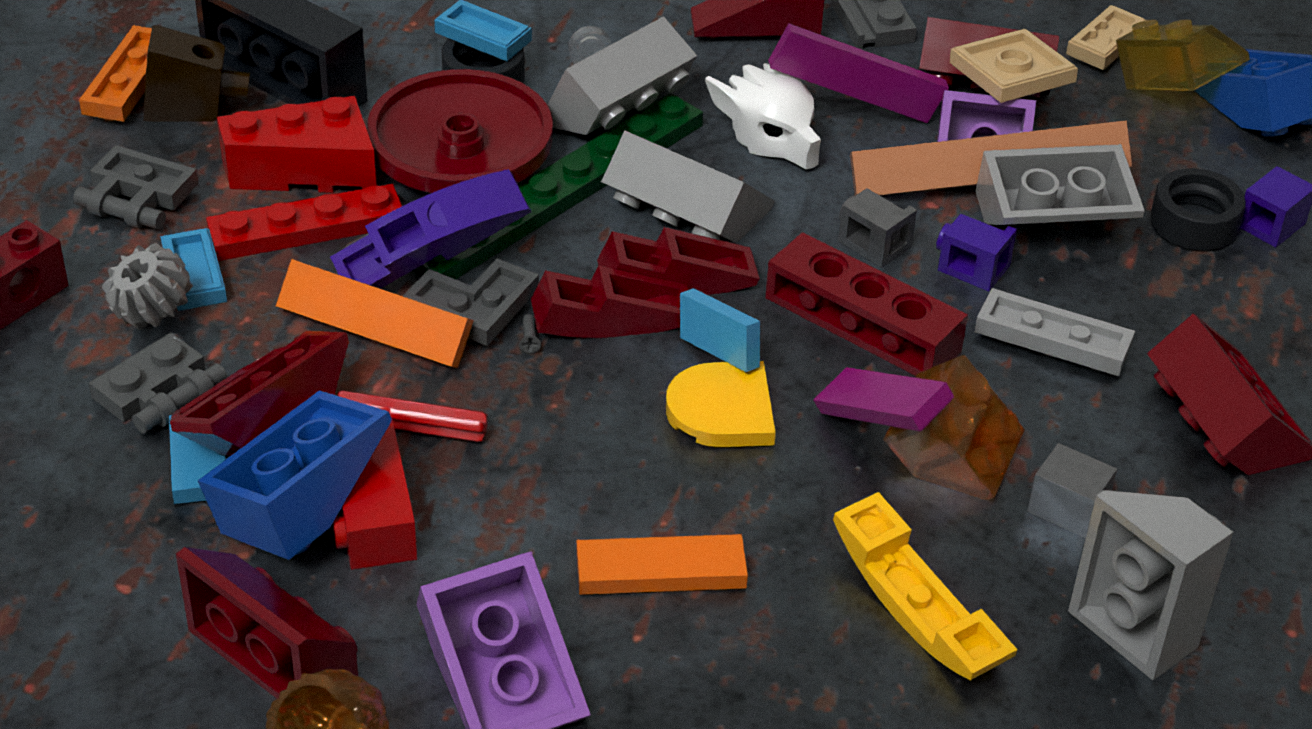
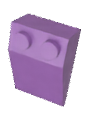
[416,551,591,729]

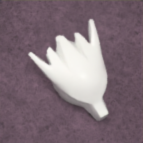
[705,63,821,170]

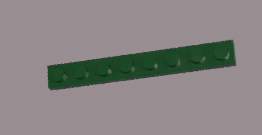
[412,93,703,280]

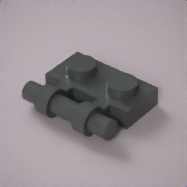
[73,145,199,230]
[89,332,228,433]

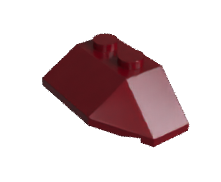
[170,331,349,456]

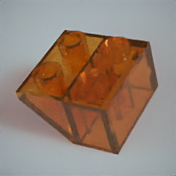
[883,355,1025,500]

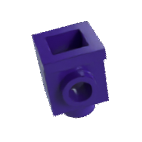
[936,214,1017,292]

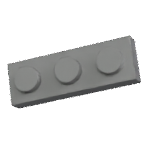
[974,288,1135,376]

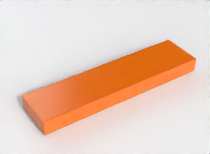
[276,259,474,368]

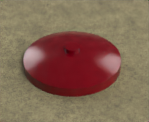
[367,69,553,193]

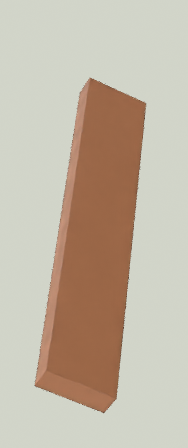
[850,120,1132,196]

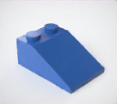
[1177,49,1312,136]
[198,390,392,560]

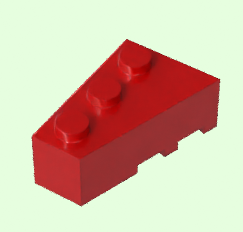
[217,96,377,193]

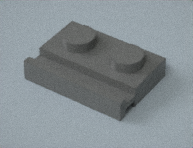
[830,0,917,49]

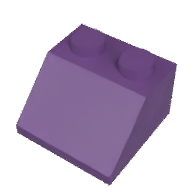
[937,90,1036,187]

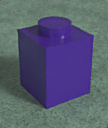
[1240,166,1312,248]

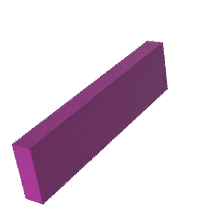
[768,23,949,123]

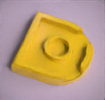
[666,361,776,447]

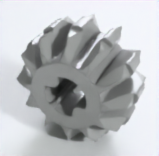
[101,242,193,330]

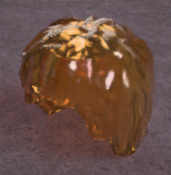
[265,669,389,729]

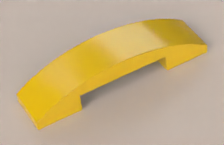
[833,492,1018,680]

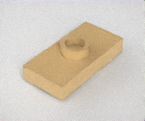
[1066,5,1148,70]

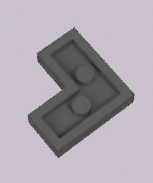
[403,258,539,346]

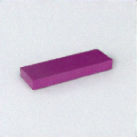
[813,367,954,431]

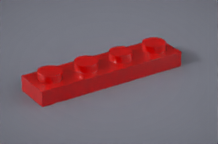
[206,184,402,261]

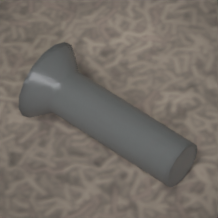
[519,314,542,354]

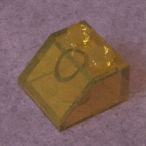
[1116,20,1250,91]

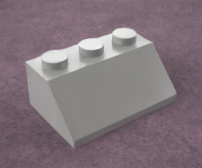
[547,16,697,135]
[601,130,775,243]
[975,144,1145,225]
[1068,490,1233,680]

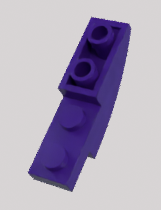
[330,169,532,289]

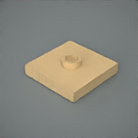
[950,29,1078,103]

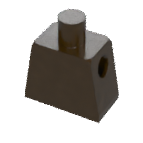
[143,25,250,122]

